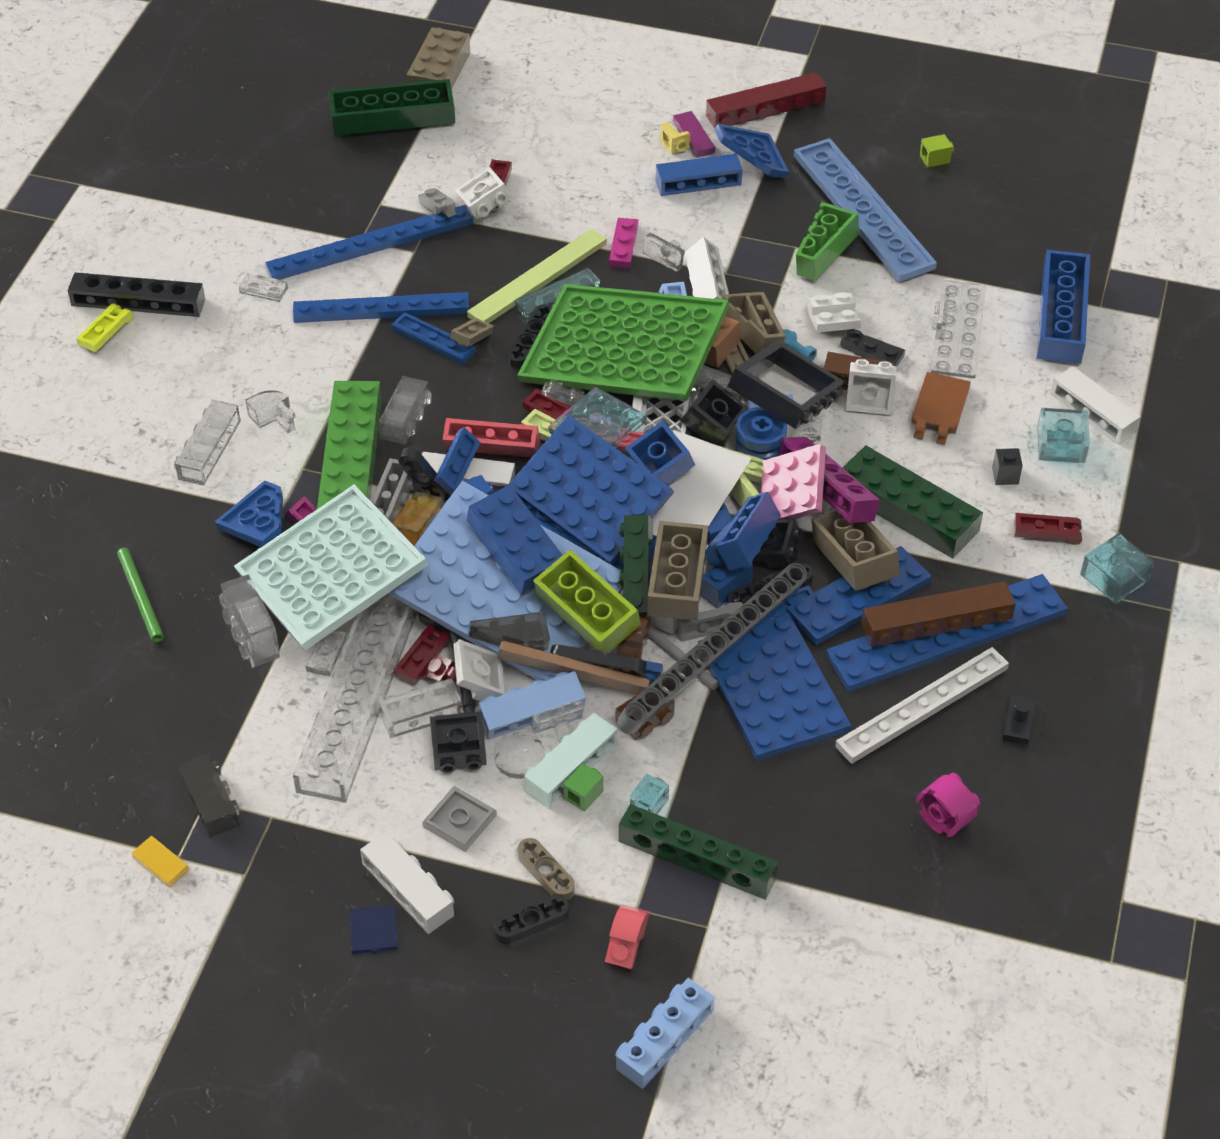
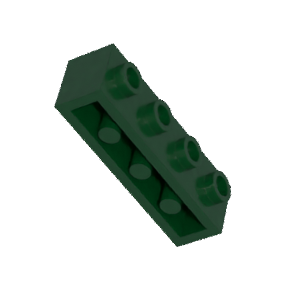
[620,515,653,617]

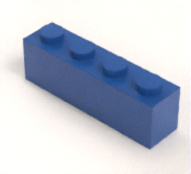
[655,154,743,196]
[716,492,781,571]

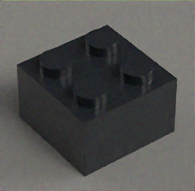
[680,379,748,446]

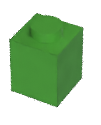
[563,763,604,812]

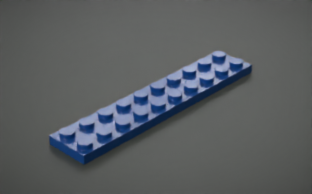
[825,574,1068,692]

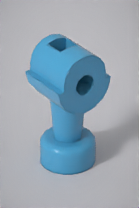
[783,329,817,361]

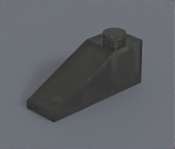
[468,612,550,651]

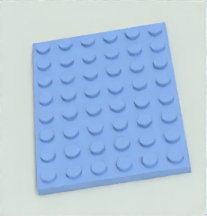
[388,481,624,681]

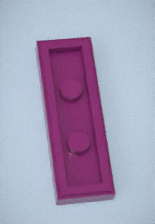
[673,111,715,157]

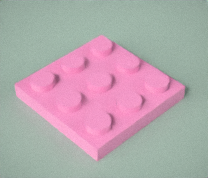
[761,444,826,519]

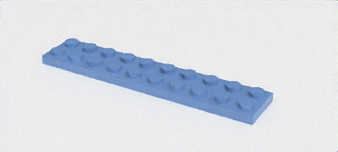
[794,138,937,282]

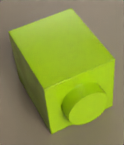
[920,134,954,168]

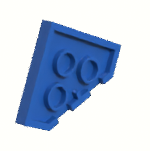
[714,124,789,179]
[215,480,283,547]

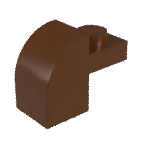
[616,617,651,659]

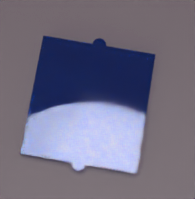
[349,905,398,954]

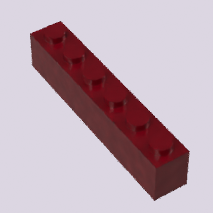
[706,72,827,129]

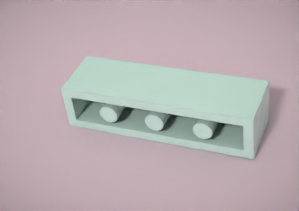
[525,713,617,809]

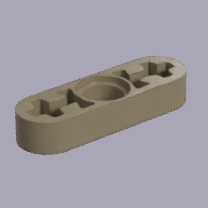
[518,838,575,901]

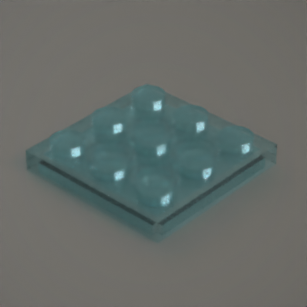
[548,387,647,448]

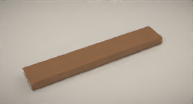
[497,641,650,695]

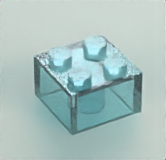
[1037,408,1090,463]
[1080,533,1154,604]

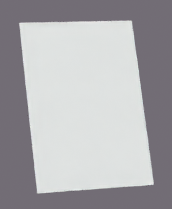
[652,430,752,536]

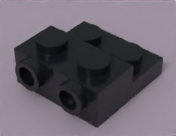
[752,518,803,568]
[430,711,487,773]

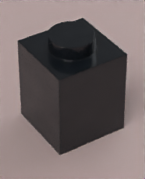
[992,448,1023,485]

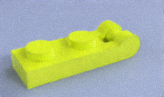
[76,303,133,352]

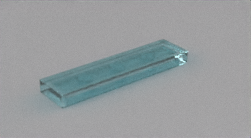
[515,268,600,318]

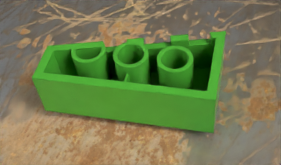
[796,202,859,281]

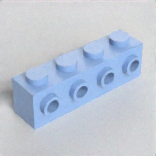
[478,671,586,739]
[615,978,715,1089]

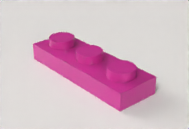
[609,217,639,268]

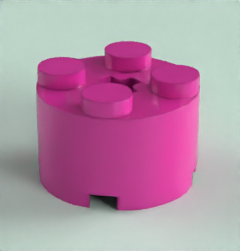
[916,773,981,837]

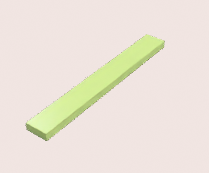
[467,229,607,323]

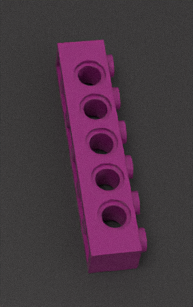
[779,437,880,523]

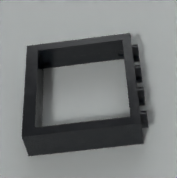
[727,340,845,429]

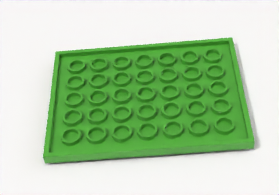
[517,284,730,401]

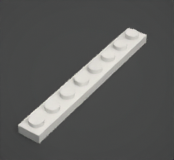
[835,647,1009,764]

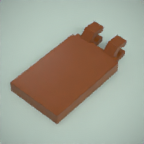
[911,372,971,445]

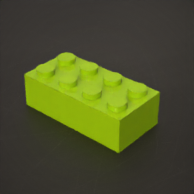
[533,549,641,653]

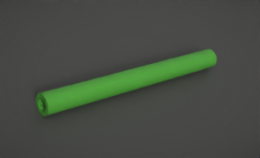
[117,548,164,643]

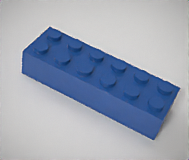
[1036,250,1090,364]

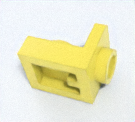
[661,122,690,155]

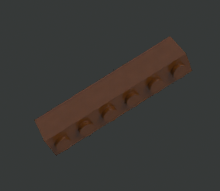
[861,581,1016,647]

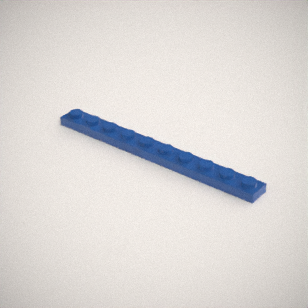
[265,205,473,282]

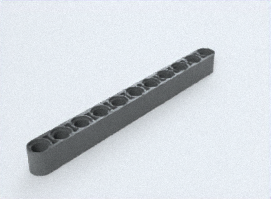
[617,563,807,734]

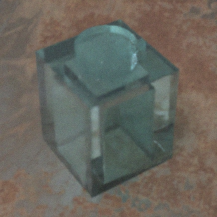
[630,774,669,815]

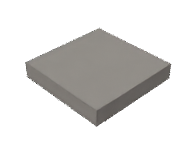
[422,786,497,852]

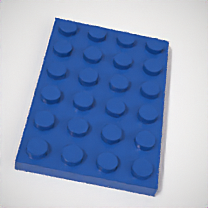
[509,415,674,566]
[698,614,851,761]

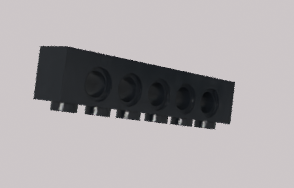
[68,272,205,317]

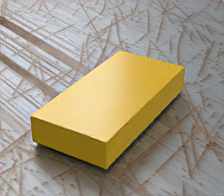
[132,836,189,887]

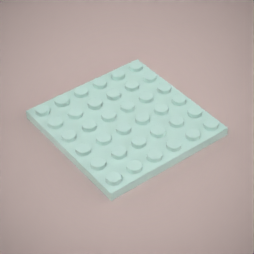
[234,485,429,651]

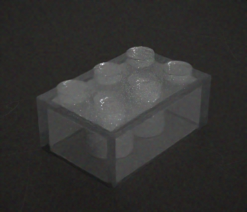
[219,574,280,668]

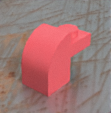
[605,905,650,969]

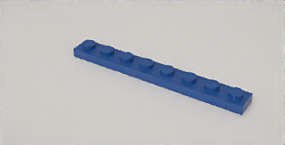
[293,292,469,323]

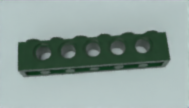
[619,804,778,900]

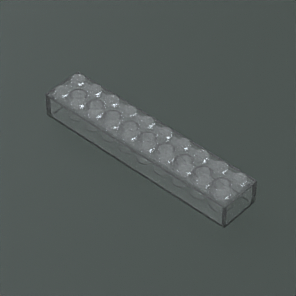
[293,594,418,803]

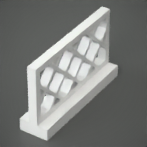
[629,395,689,434]

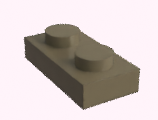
[450,317,494,347]

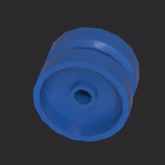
[735,407,787,460]

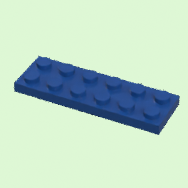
[786,546,932,645]

